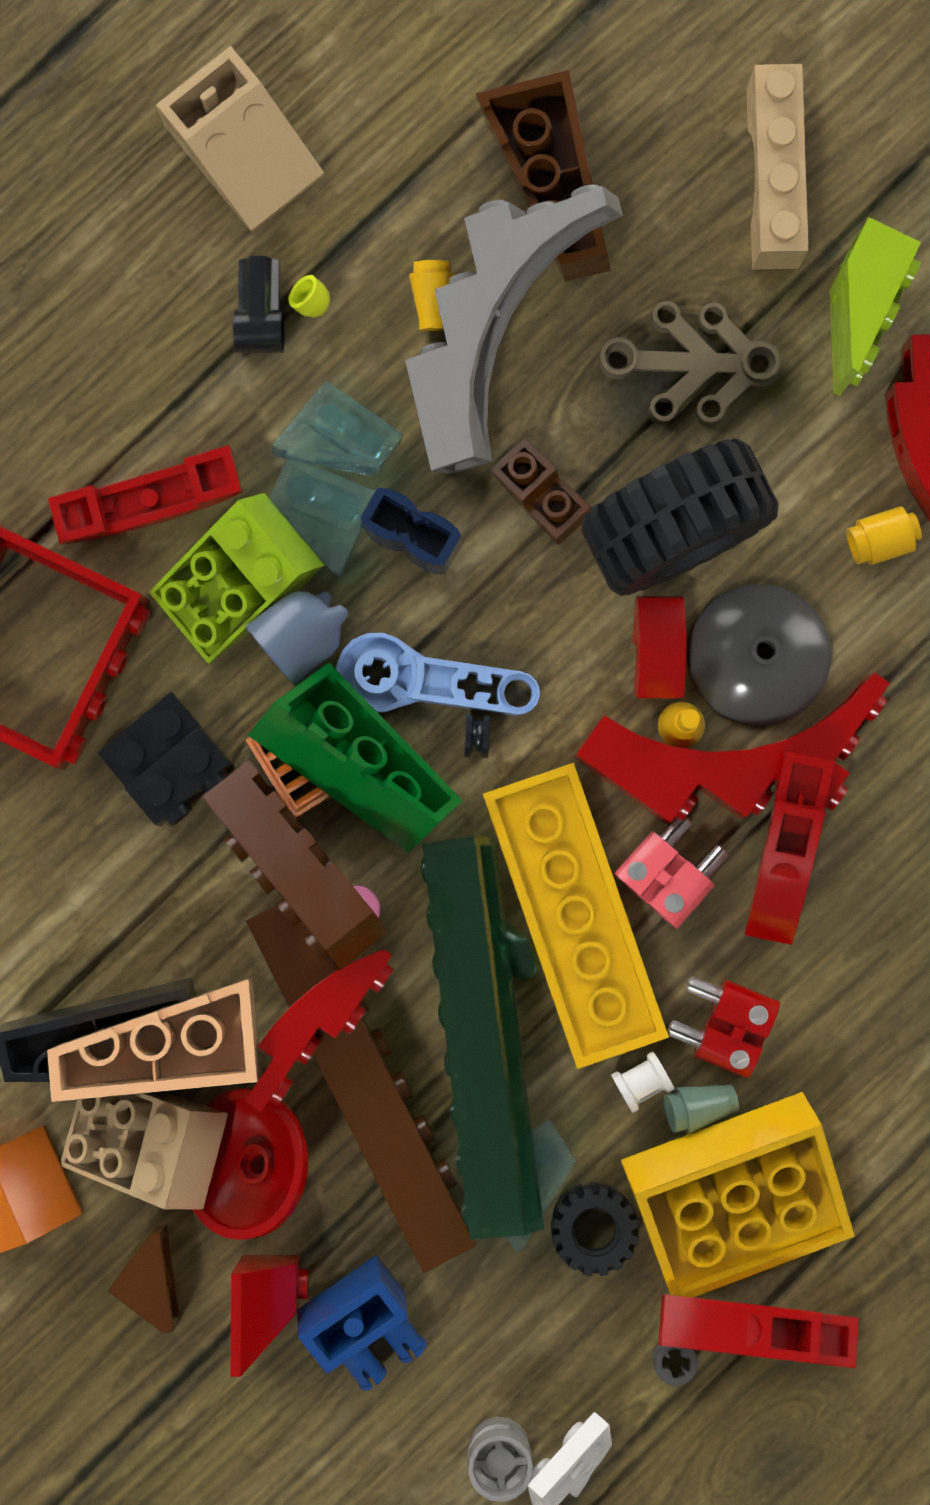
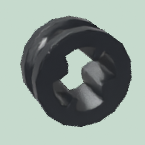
[464,715,490,759]

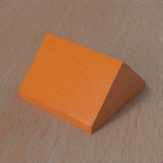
[0,1125,84,1253]

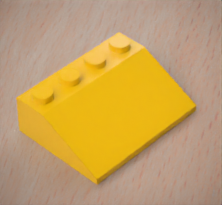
[621,1092,855,1298]

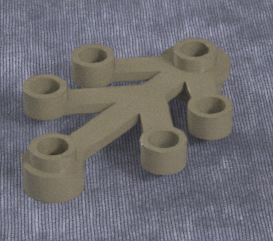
[599,301,783,427]

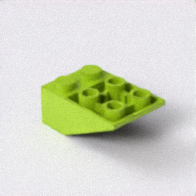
[829,217,921,396]
[149,493,325,664]

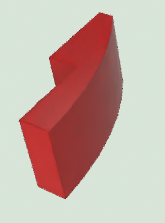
[632,596,686,698]

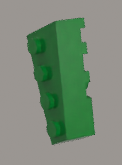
[248,663,463,853]

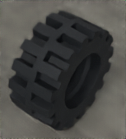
[551,1182,639,1276]

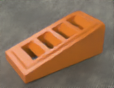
[245,737,332,820]

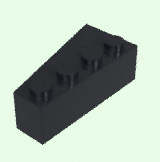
[0,977,197,1082]

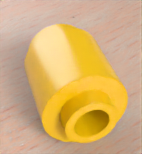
[846,506,922,565]

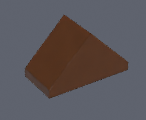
[108,1224,180,1333]

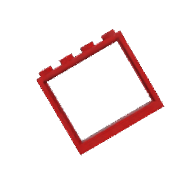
[0,526,150,770]

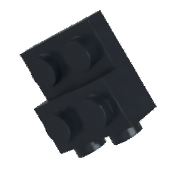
[98,692,234,827]

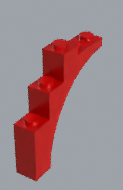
[573,672,890,824]

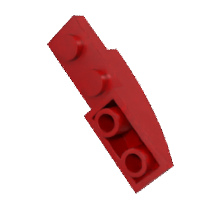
[885,334,930,521]
[744,749,835,945]
[245,949,394,1112]
[658,1295,859,1368]

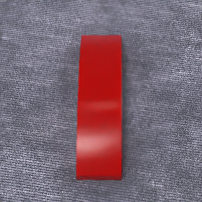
[48,445,243,545]

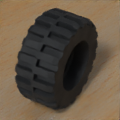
[581,438,779,596]

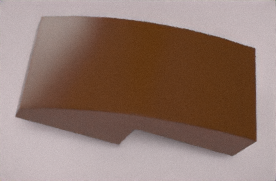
[491,438,591,545]

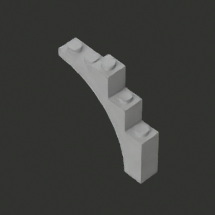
[405,185,623,475]

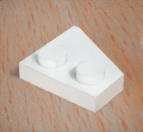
[527,1412,612,1505]

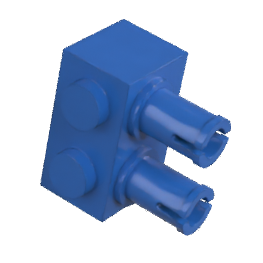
[297,1255,427,1391]

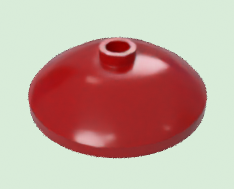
[192,1089,308,1240]

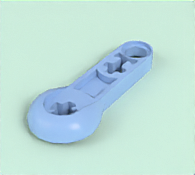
[336,633,540,716]

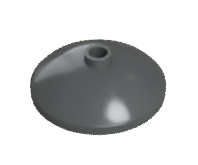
[688,584,831,726]

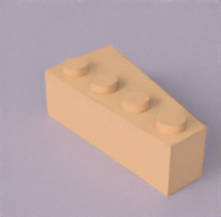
[47,977,261,1102]

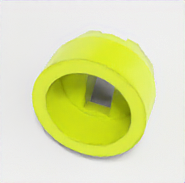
[288,275,330,318]

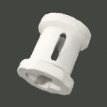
[611,1051,675,1113]

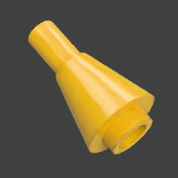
[658,702,705,748]

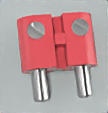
[614,817,728,929]

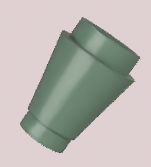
[663,1084,739,1135]

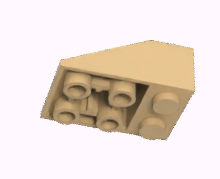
[156,46,325,233]
[60,1091,228,1210]

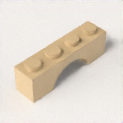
[746,64,809,270]

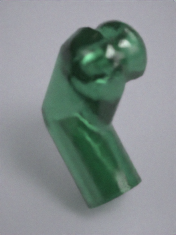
[482,915,540,980]

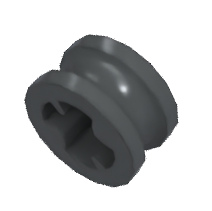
[652,1343,698,1386]

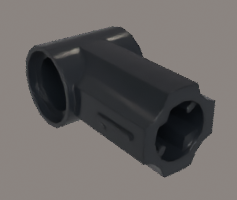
[233,256,285,353]

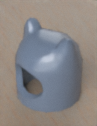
[245,591,348,687]

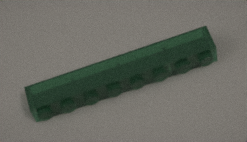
[420,835,544,1240]

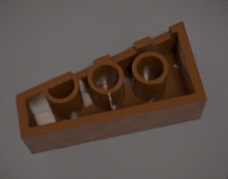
[476,70,611,282]
[202,760,388,970]

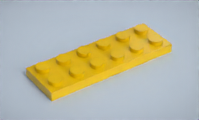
[482,763,669,1069]

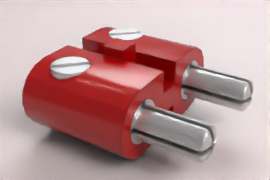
[667,976,780,1078]

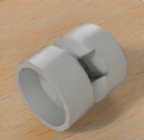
[468,1416,533,1502]

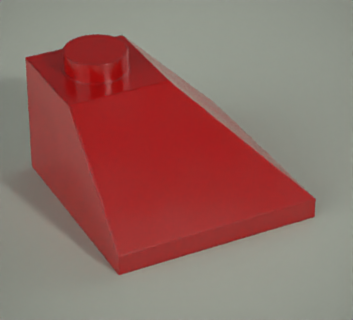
[230,1255,309,1377]

